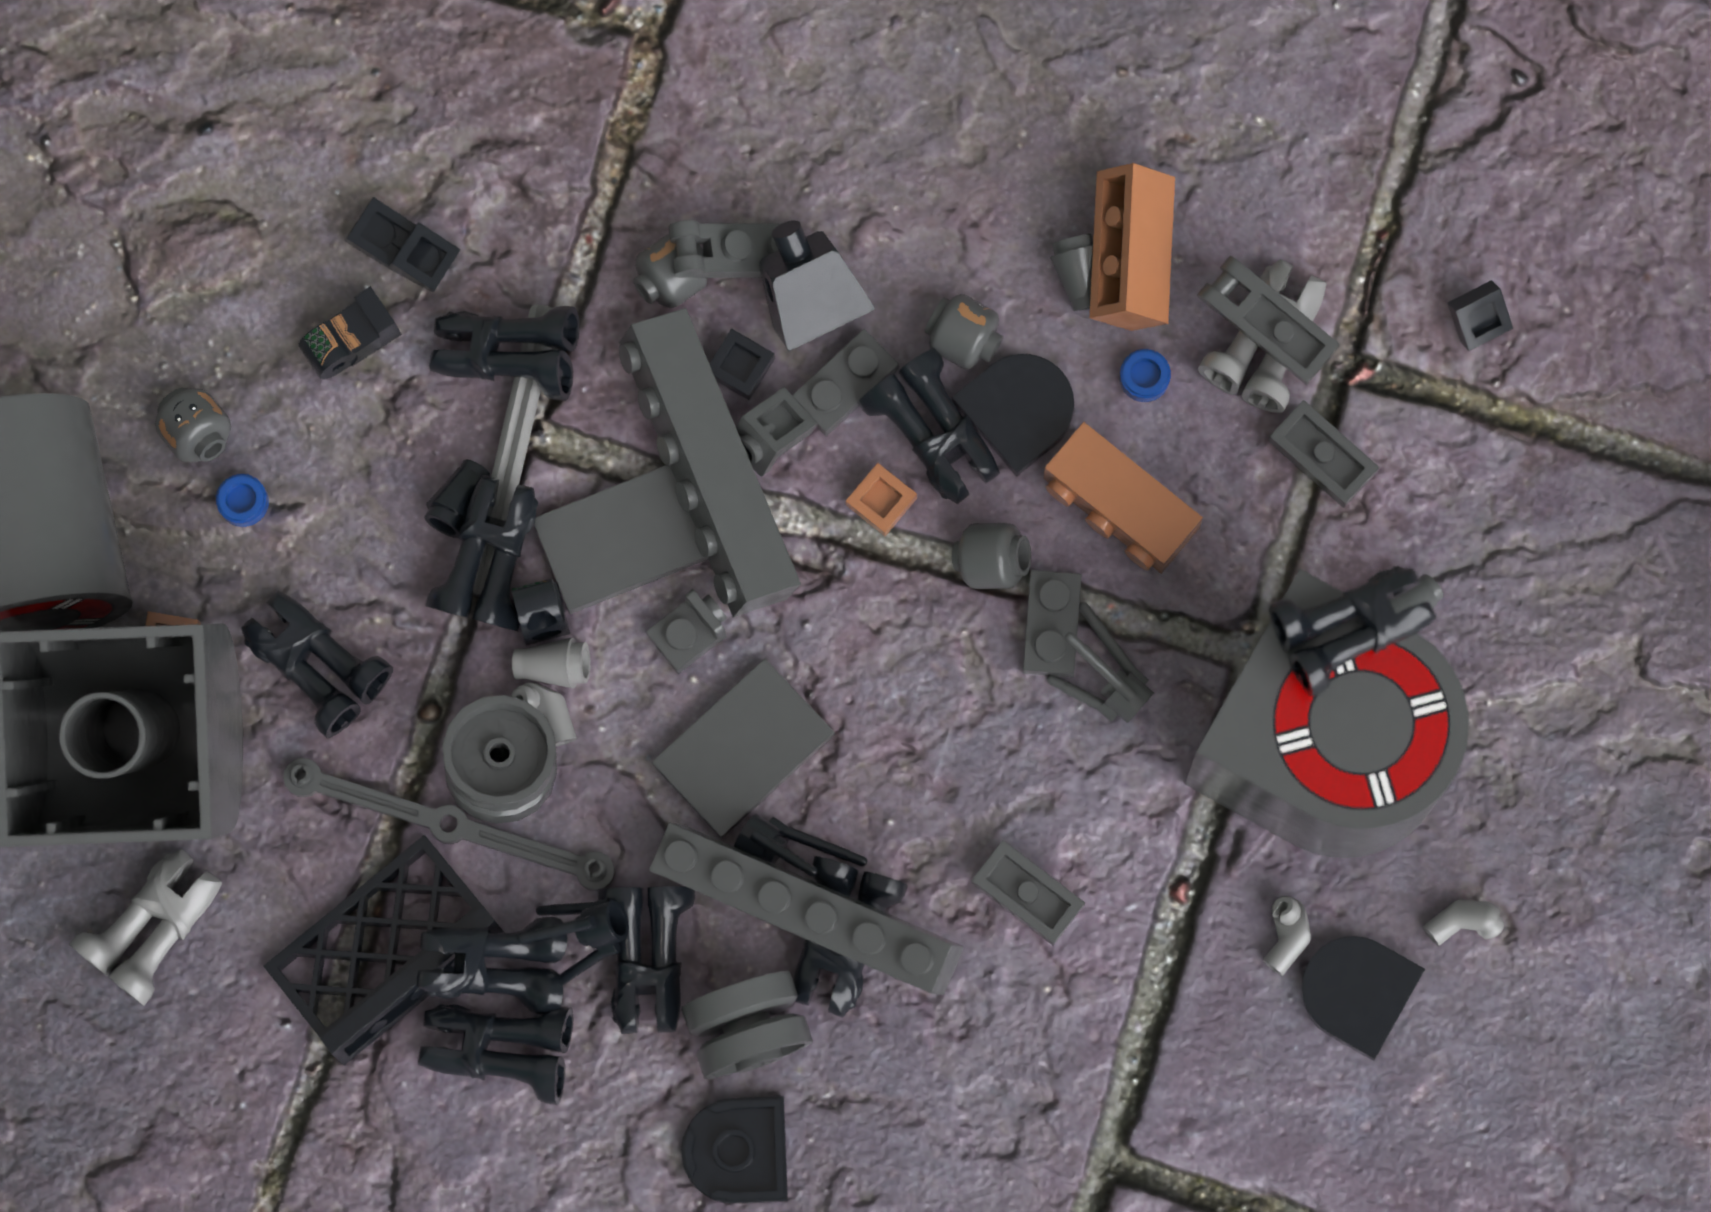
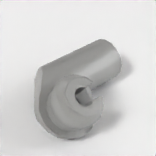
[511,683,577,746]
[1262,896,1311,976]
[1422,899,1504,947]

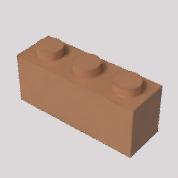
[1089,163,1175,331]
[1043,422,1203,574]

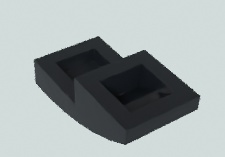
[344,197,461,292]

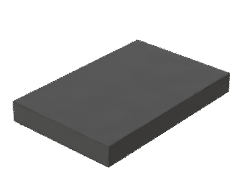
[534,465,708,615]
[652,658,835,839]

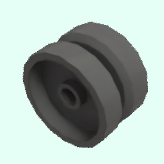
[442,695,557,824]
[681,971,813,1079]

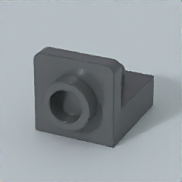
[736,387,818,476]
[646,589,727,674]

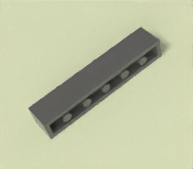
[619,308,801,617]
[649,822,964,995]

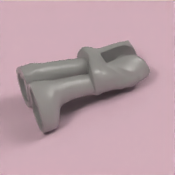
[1198,259,1327,413]
[69,848,222,1006]

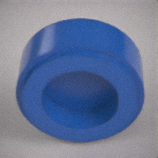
[1119,349,1171,402]
[216,474,269,527]

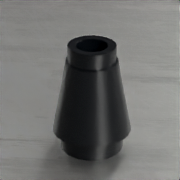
[424,459,490,538]

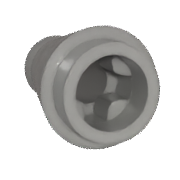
[512,637,591,689]

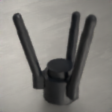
[734,814,868,877]
[517,897,629,986]

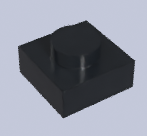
[1447,280,1513,351]
[710,328,775,400]

